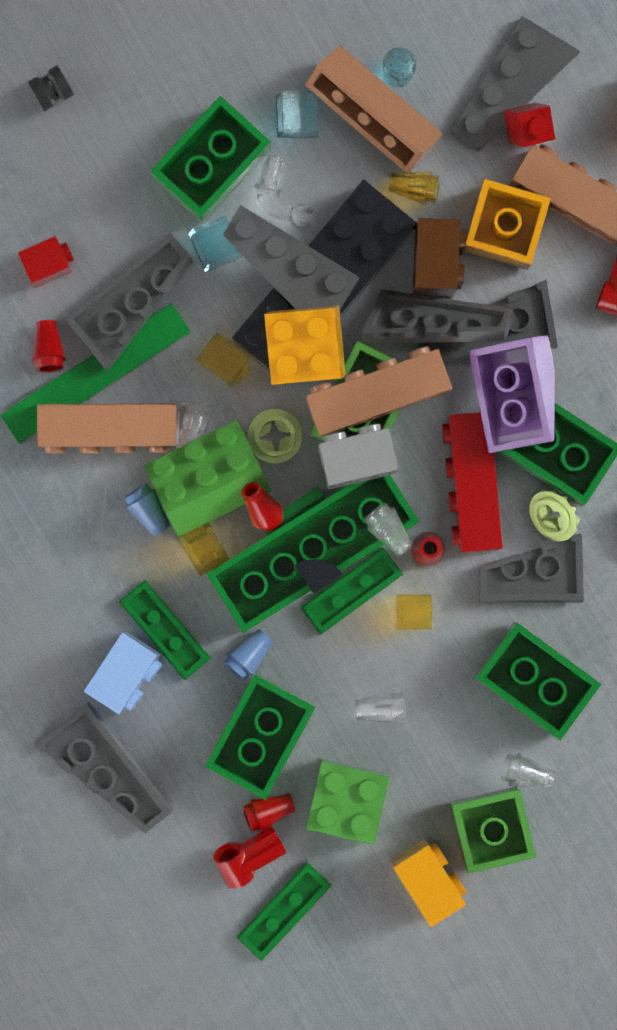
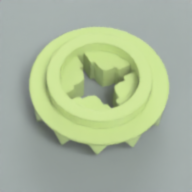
[248,409,302,464]
[529,489,581,541]

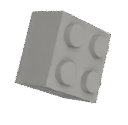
[319,424,398,489]

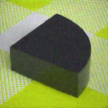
[294,559,342,594]

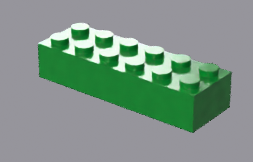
[206,475,420,633]

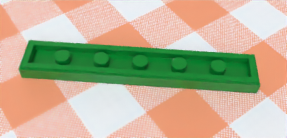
[0,303,191,444]

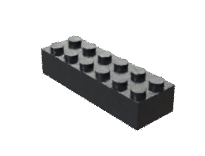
[232,179,417,386]

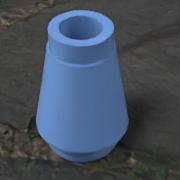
[124,483,170,536]
[223,629,273,681]

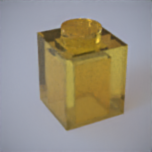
[196,332,251,388]
[174,522,230,576]
[395,595,432,629]

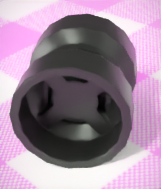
[28,65,74,112]

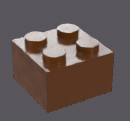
[412,218,466,298]

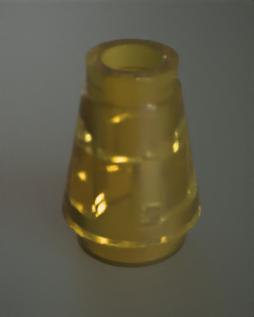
[388,171,440,205]

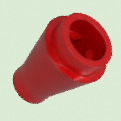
[32,320,66,372]
[241,482,283,531]
[411,532,445,566]
[242,793,296,832]

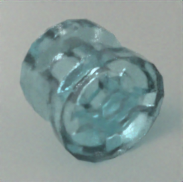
[382,48,416,87]

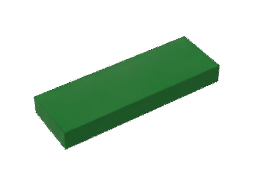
[300,547,404,635]
[119,580,211,680]
[236,861,332,962]

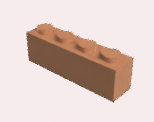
[305,45,443,174]
[509,144,617,247]
[306,346,453,438]
[37,403,177,453]

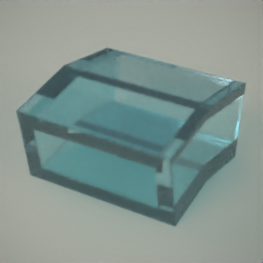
[276,91,319,138]
[188,215,243,272]

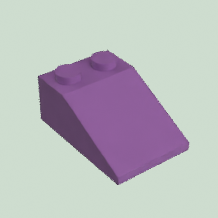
[469,335,555,453]

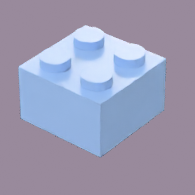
[84,632,162,714]

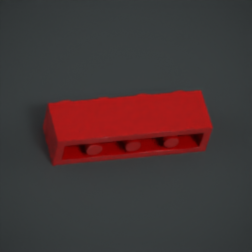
[442,412,503,553]

